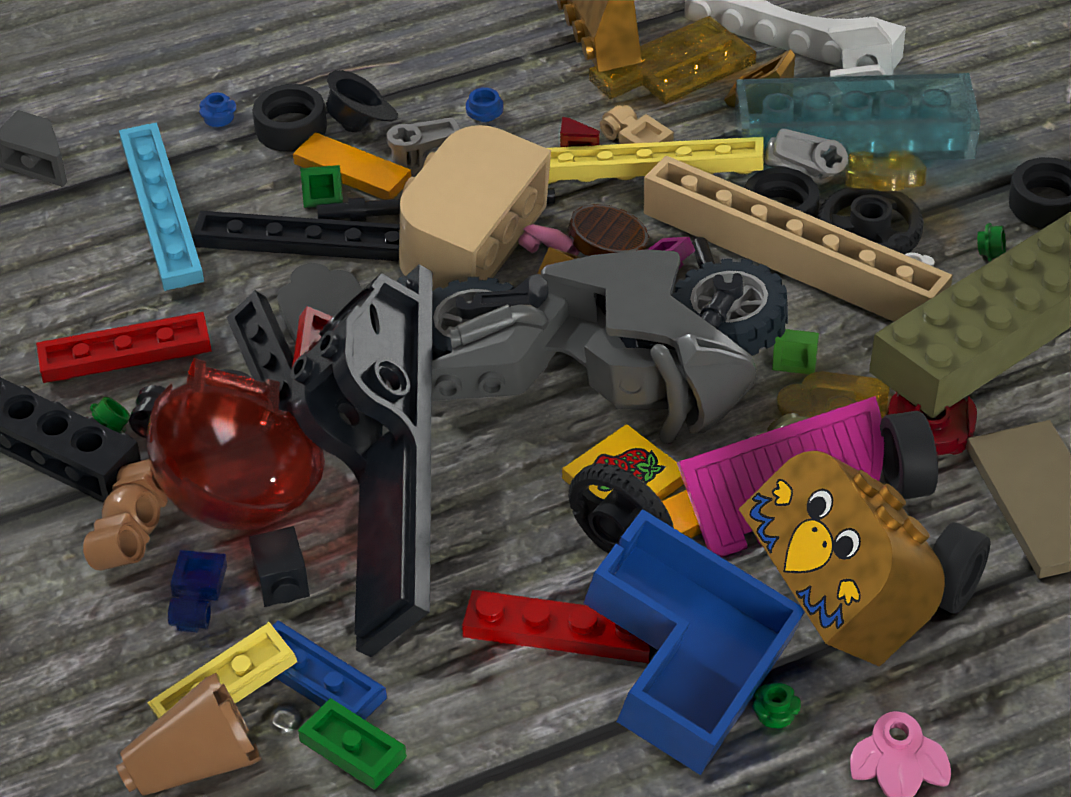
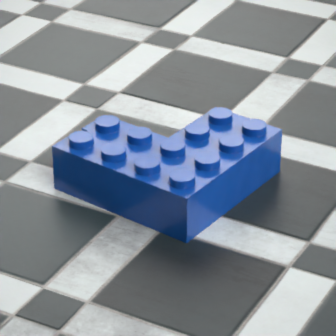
[583,509,805,775]

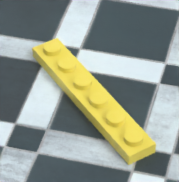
[547,137,765,184]

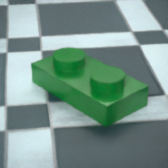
[298,698,407,790]

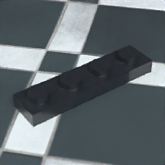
[226,290,298,435]

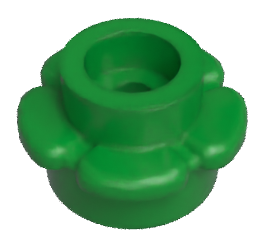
[977,223,1006,262]
[90,397,130,433]
[753,683,801,729]

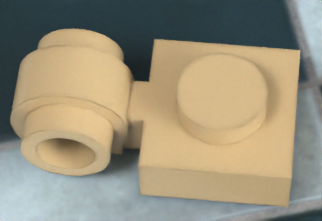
[600,105,674,144]

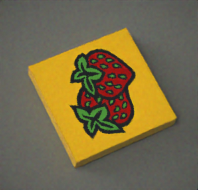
[562,424,684,500]

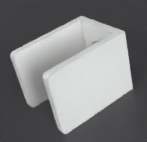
[828,21,894,93]

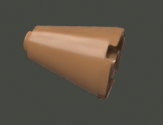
[116,673,262,796]

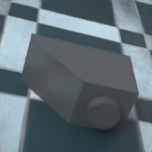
[0,110,67,187]

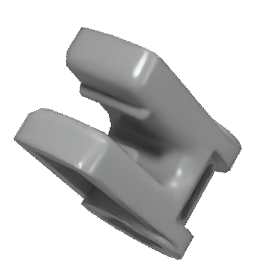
[387,118,460,175]
[764,129,848,185]

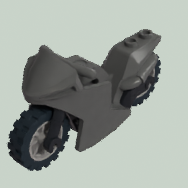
[432,249,788,444]

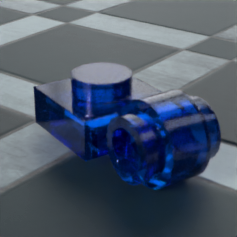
[168,550,227,633]

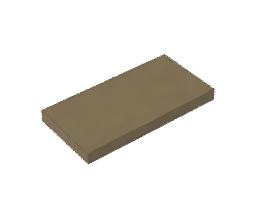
[966,420,1071,579]

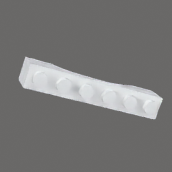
[684,0,906,70]

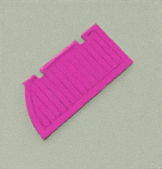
[677,396,884,557]

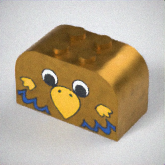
[739,451,945,667]

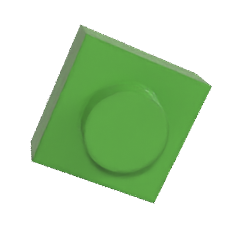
[772,329,819,375]

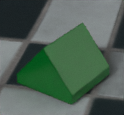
[300,165,343,208]

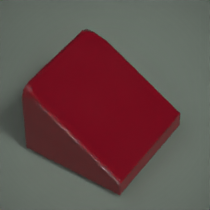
[560,117,600,147]

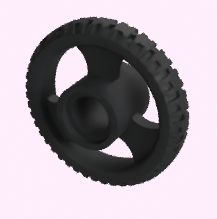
[818,184,923,255]
[568,463,674,553]

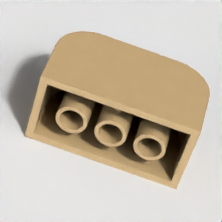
[399,125,551,291]

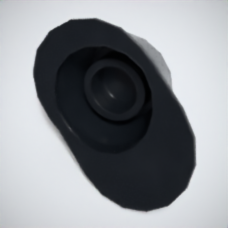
[326,70,398,133]

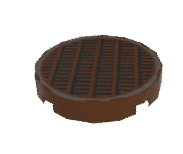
[567,204,649,256]

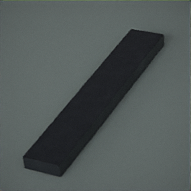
[192,211,400,261]

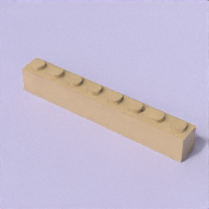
[644,155,953,322]

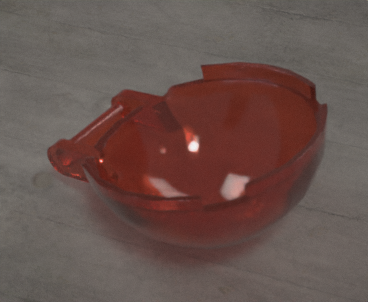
[146,358,325,531]

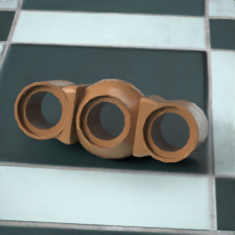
[83,456,177,571]

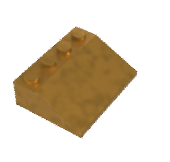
[556,0,642,73]

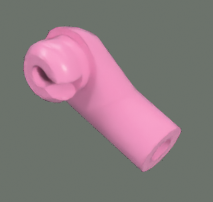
[518,224,580,256]

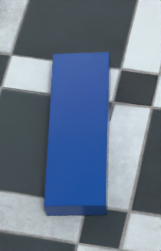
[272,621,387,720]

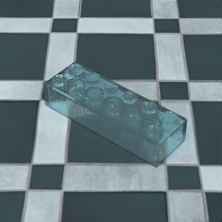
[735,73,981,165]

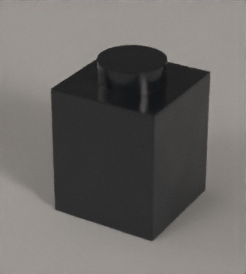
[249,526,310,607]

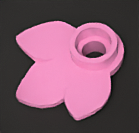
[850,711,951,797]

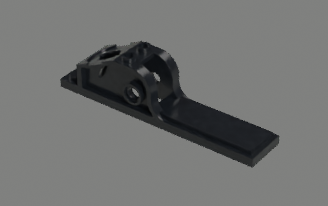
[290,264,433,657]

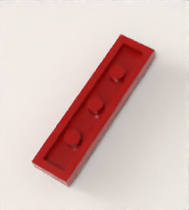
[36,311,212,383]
[462,590,653,664]

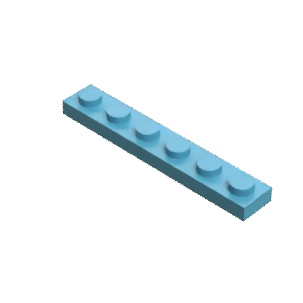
[119,122,204,291]

